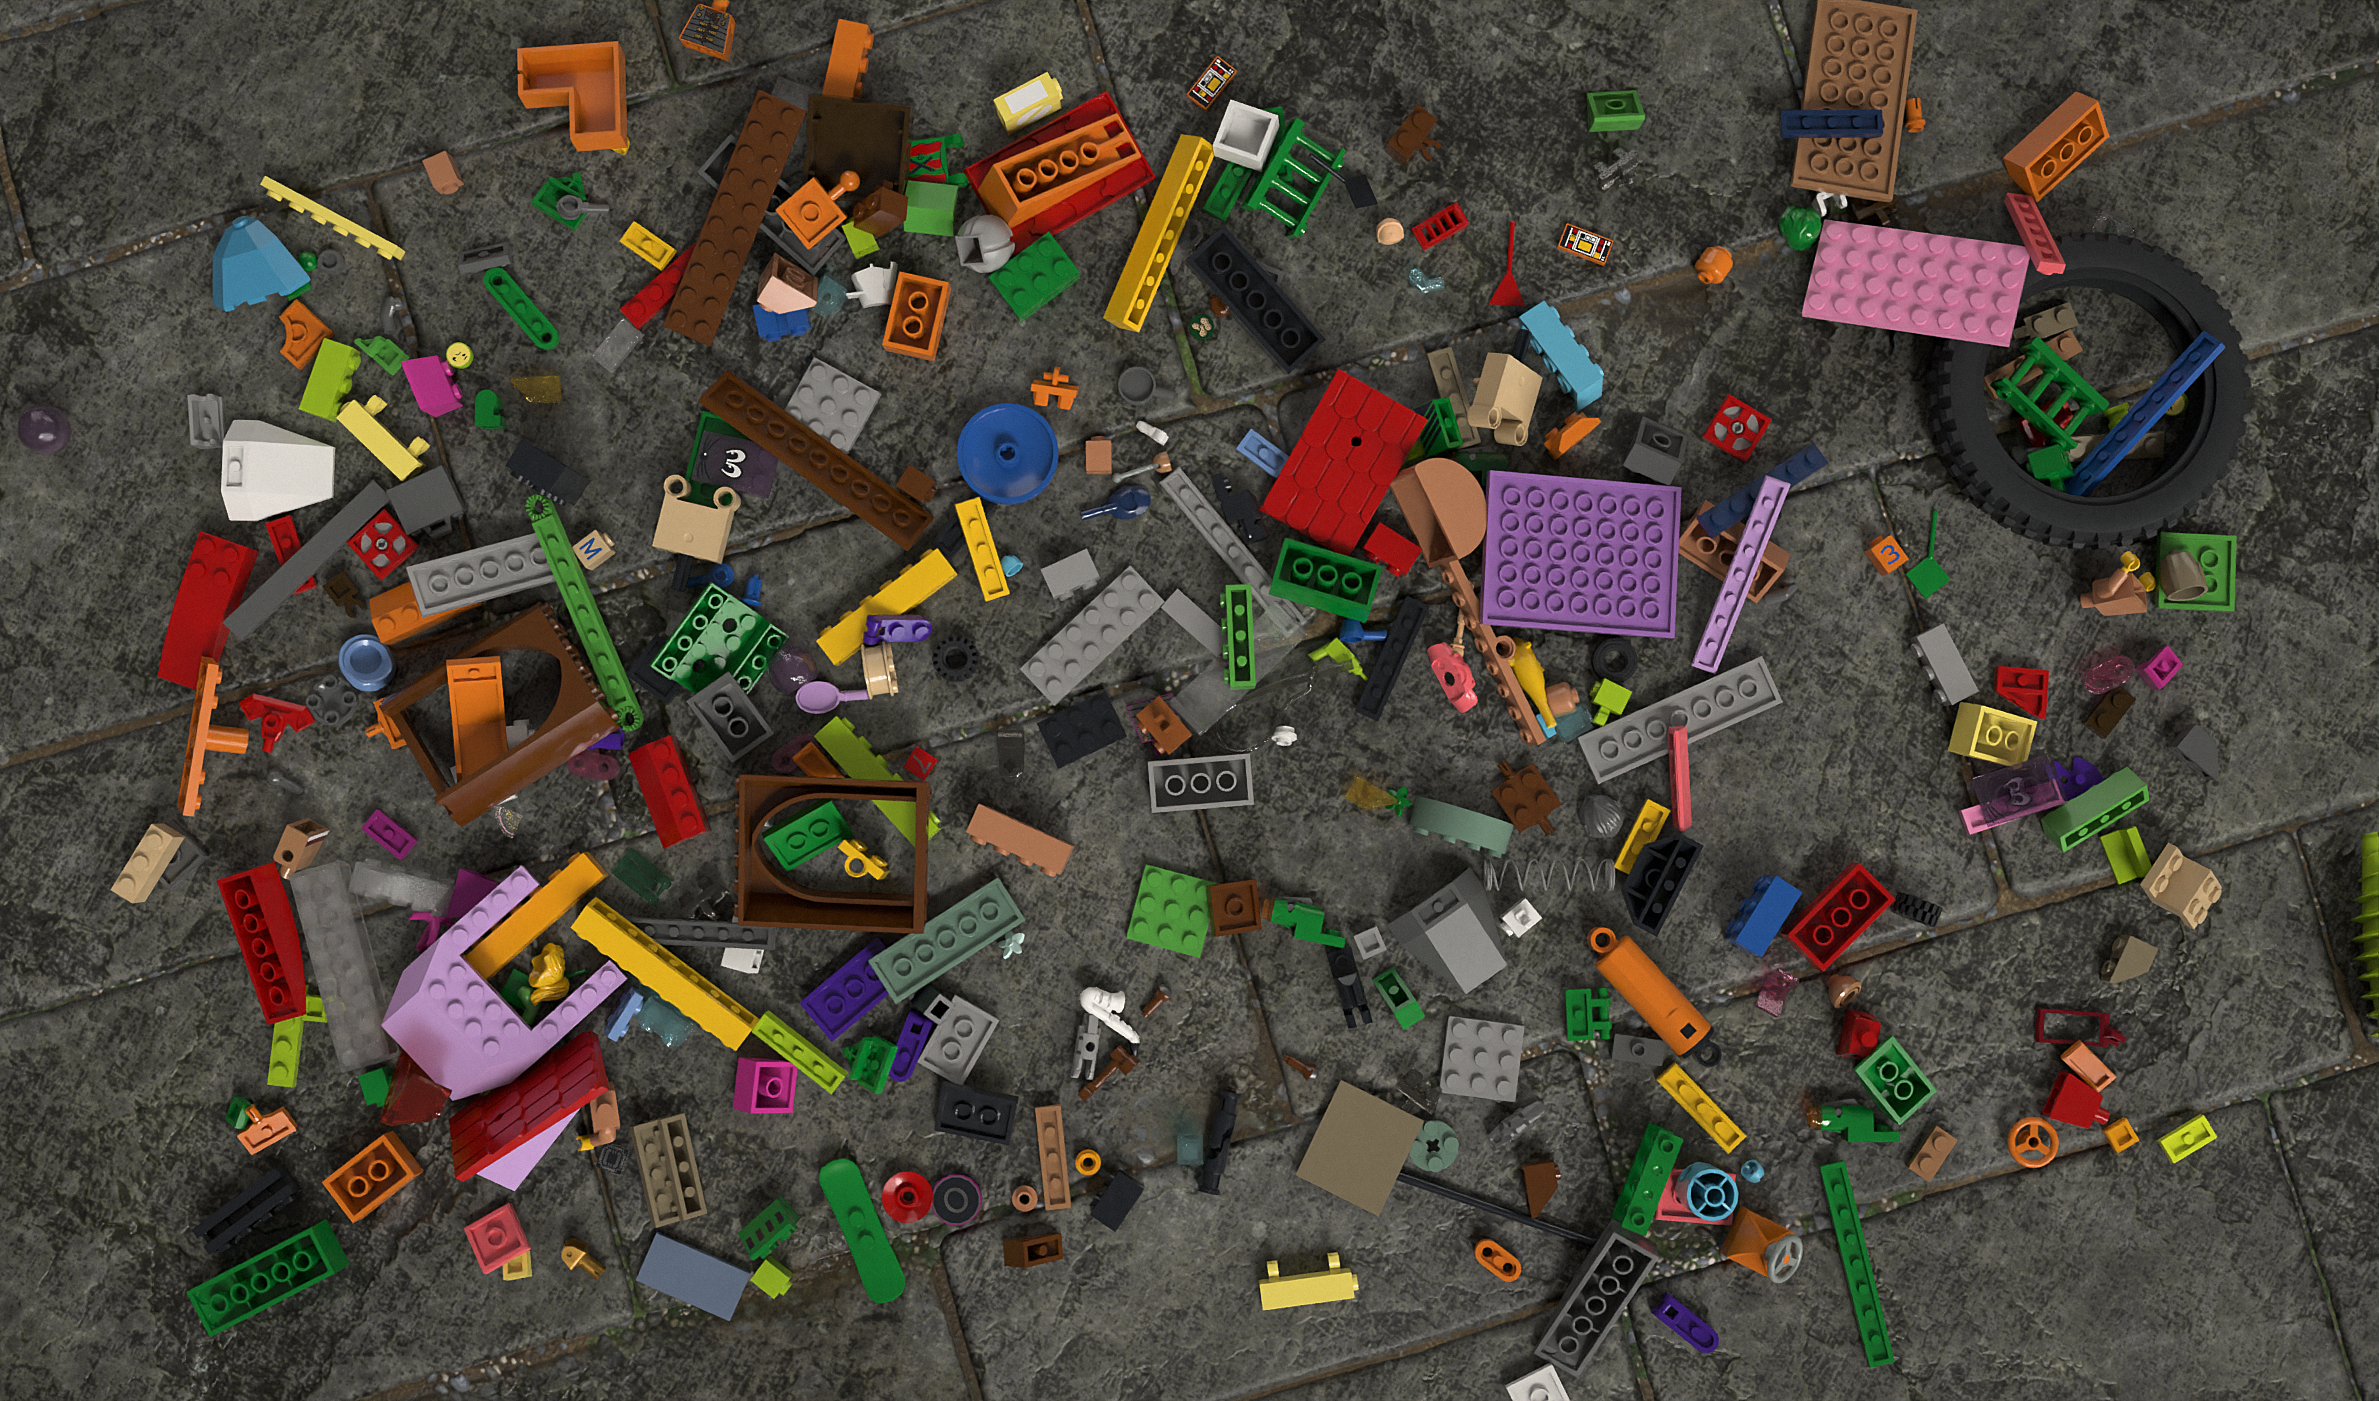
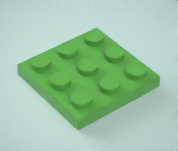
[2155,532,2237,612]
[1126,864,1218,958]

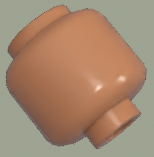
[1545,682,1580,718]

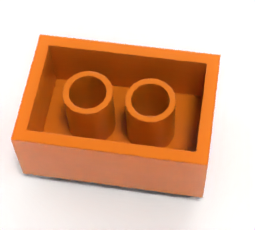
[882,271,951,362]
[322,1131,424,1223]

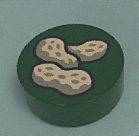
[1189,314,1214,341]

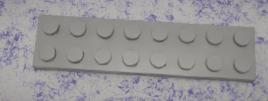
[1576,656,1783,784]

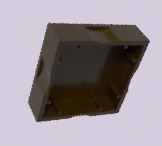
[802,93,915,202]

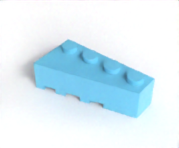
[1519,301,1604,412]

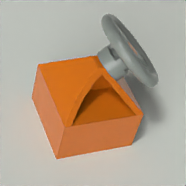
[1719,1206,1803,1283]

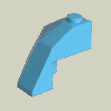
[213,216,311,312]

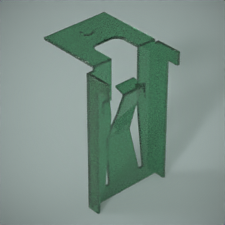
[612,848,674,906]

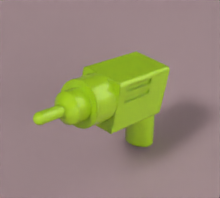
[1308,637,1368,681]

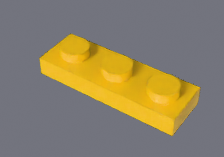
[1614,799,1671,875]

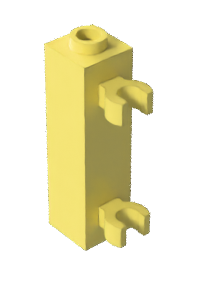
[336,395,430,482]
[1259,1252,1358,1310]

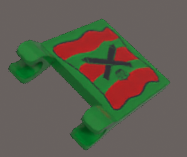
[909,133,968,187]

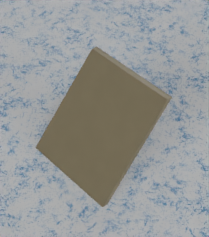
[1296,1080,1424,1216]

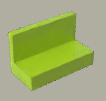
[2099,826,2152,885]

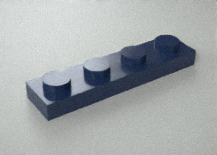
[1779,110,1883,138]

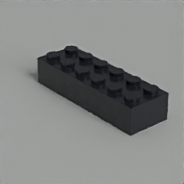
[1183,225,1326,375]

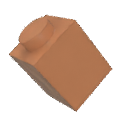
[422,151,464,194]
[1086,436,1112,474]

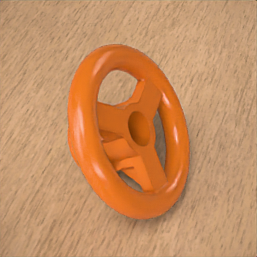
[2007,1117,2059,1168]

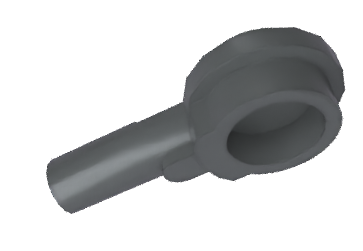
[556,195,609,220]

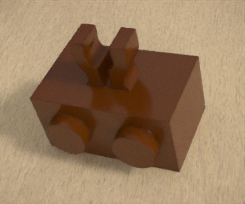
[1385,104,1441,167]
[853,179,909,237]

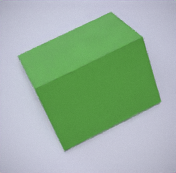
[1586,90,1645,132]
[903,180,959,237]

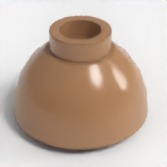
[1826,974,1861,1008]

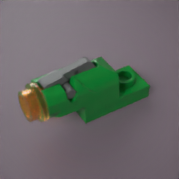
[1261,897,1346,948]
[1806,1098,1900,1142]

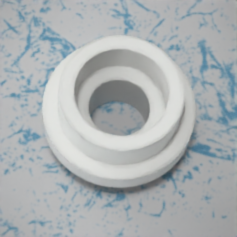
[1271,726,1297,746]

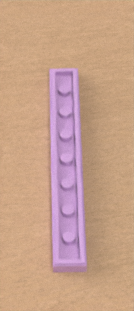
[1691,475,1791,674]

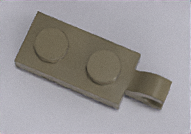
[2010,302,2078,343]

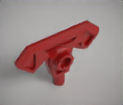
[240,694,315,753]

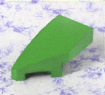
[354,336,410,376]

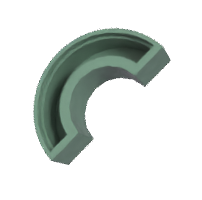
[1408,796,1514,858]

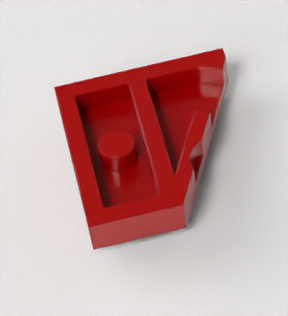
[1994,666,2049,719]

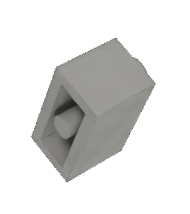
[1041,549,1100,601]

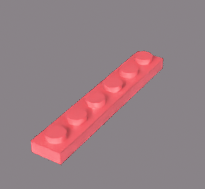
[2004,193,2066,275]

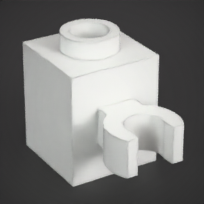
[1499,898,1542,938]

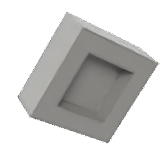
[1353,926,1387,960]

